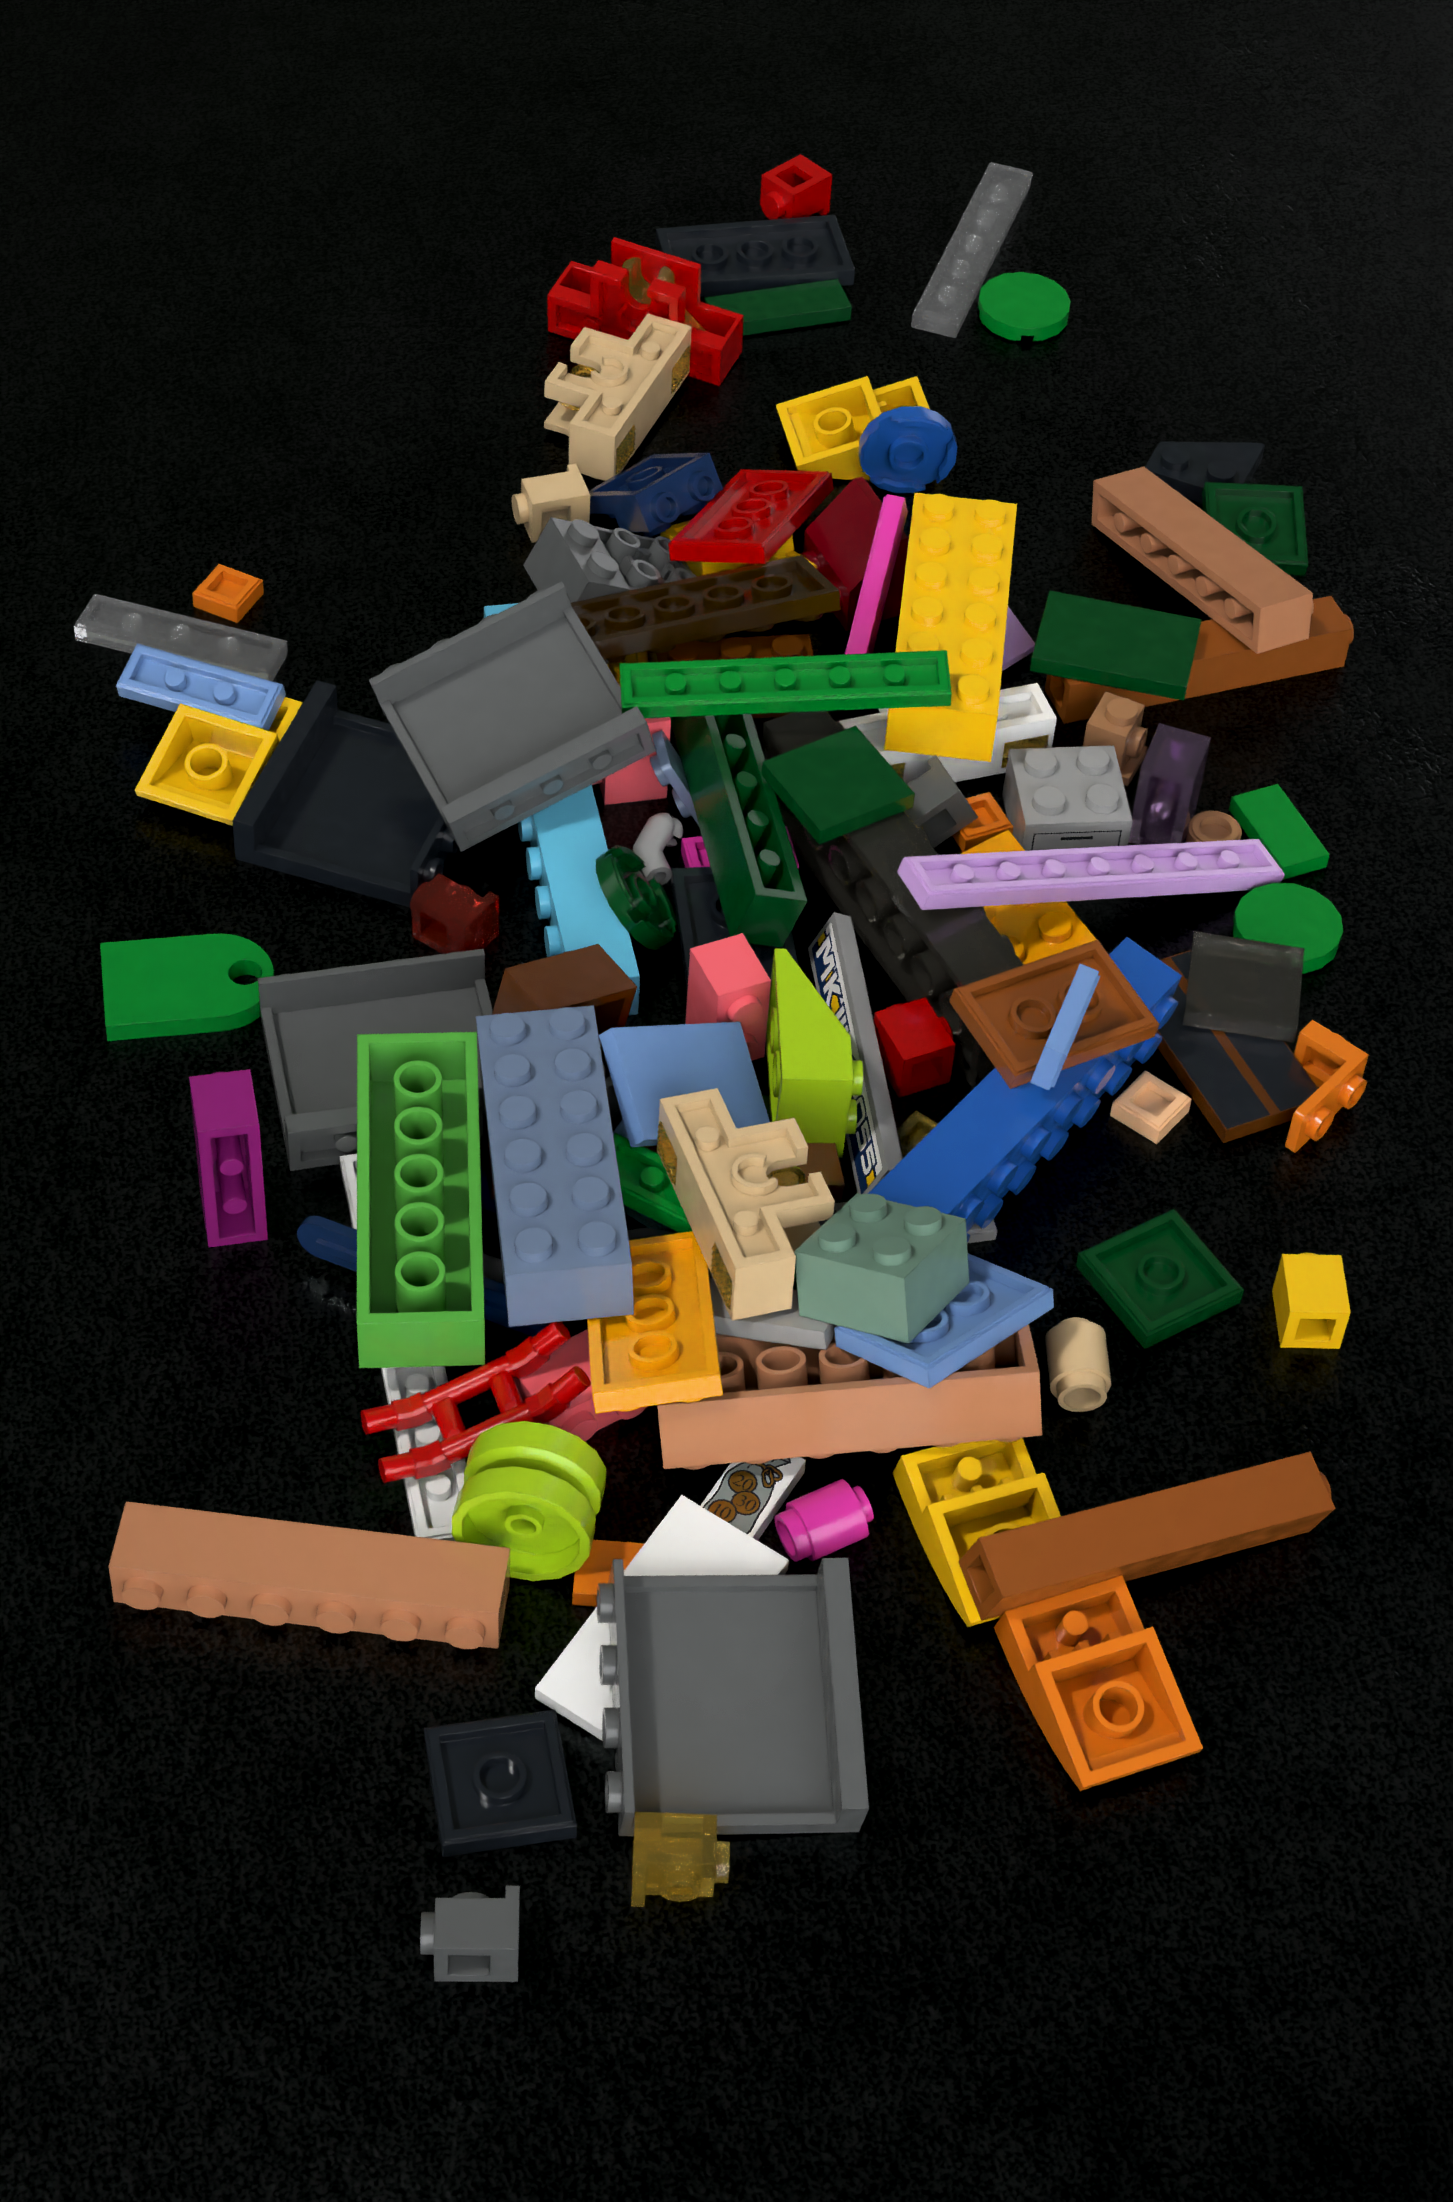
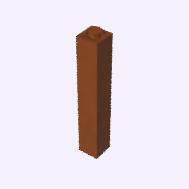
[1045,596,1354,724]
[958,1451,1336,1621]

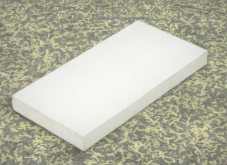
[535,1495,789,1749]

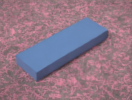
[116,643,286,731]

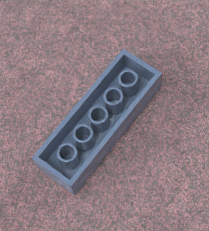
[476,1005,634,1327]

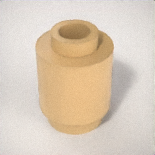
[1045,1317,1111,1412]

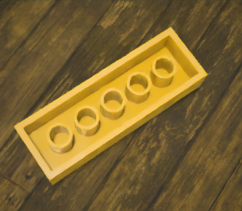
[884,492,1017,762]

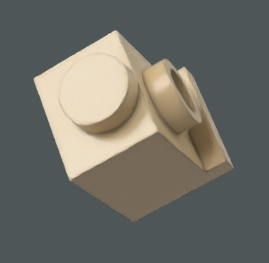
[512,463,590,543]

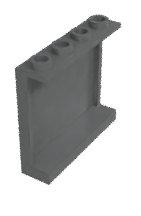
[369,581,656,852]
[258,949,493,1171]
[597,1558,869,1836]

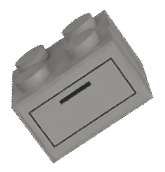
[1002,745,1133,851]

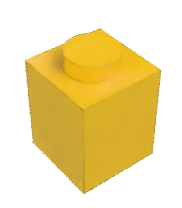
[1272,1253,1351,1349]

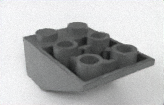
[523,517,697,603]

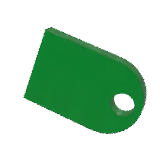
[100,933,274,1041]

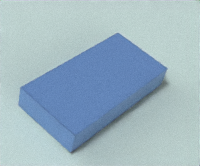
[1030,963,1100,1090]

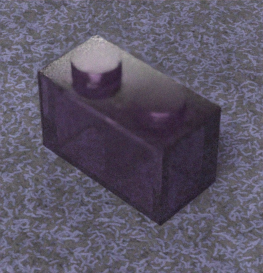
[1129,723,1211,845]

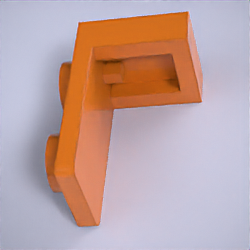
[1285,1020,1369,1153]

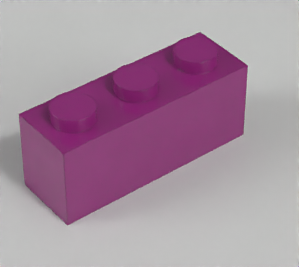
[189,1069,268,1248]

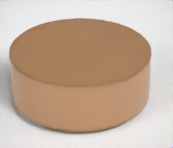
[1186,811,1242,843]

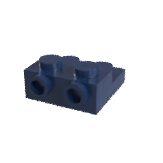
[589,453,723,537]

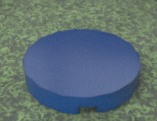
[858,406,957,493]

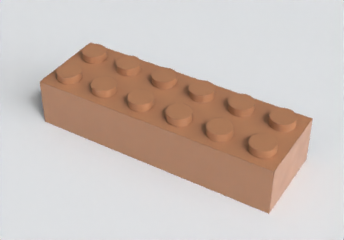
[657,1324,1042,1470]

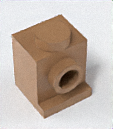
[1083,692,1148,786]

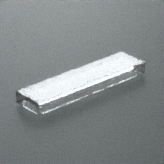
[74,594,288,681]

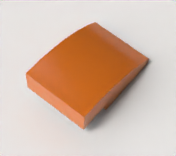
[994,1575,1203,1791]

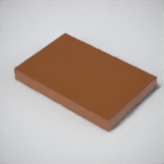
[949,940,1160,1089]

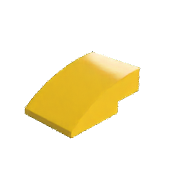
[776,376,930,480]
[135,697,303,826]
[892,1438,1061,1627]

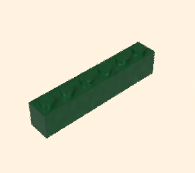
[670,714,807,947]

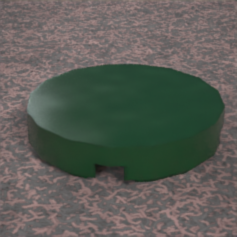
[596,845,677,950]

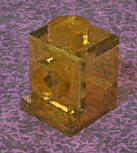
[631,1812,730,1907]

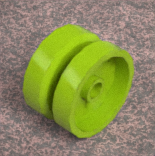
[452,1421,606,1581]

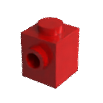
[874,997,956,1098]

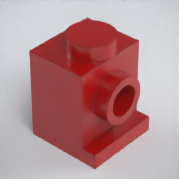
[760,154,832,220]

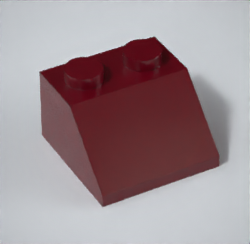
[800,476,909,631]

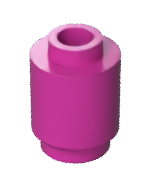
[775,1479,874,1562]

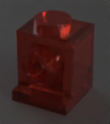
[410,873,499,954]

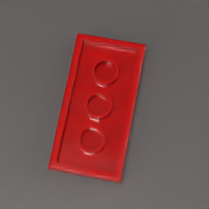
[668,469,833,564]

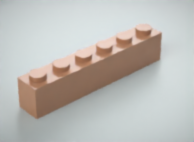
[1092,467,1314,654]
[109,1502,510,1649]

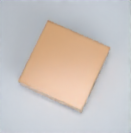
[1110,1071,1192,1144]

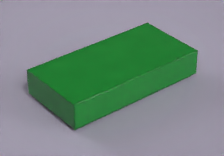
[1229,784,1330,880]

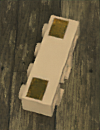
[544,313,692,481]
[656,1088,835,1321]

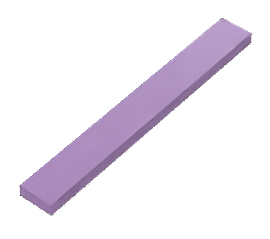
[897,839,1285,910]

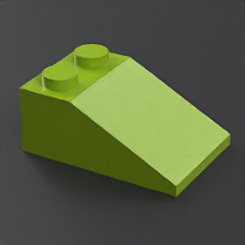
[766,948,863,1158]

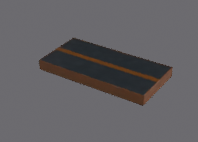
[1157,943,1318,1143]

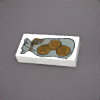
[701,1457,806,1541]

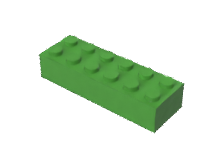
[357,1032,485,1368]

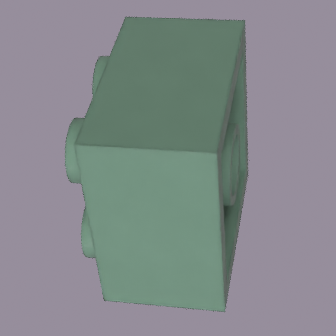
[794,1193,969,1344]

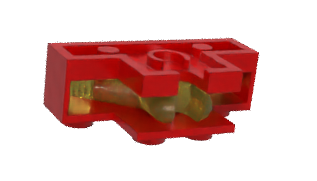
[547,237,744,386]

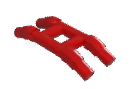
[361,1322,591,1483]

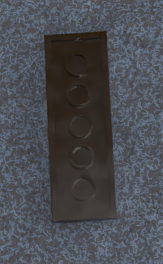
[571,555,840,664]

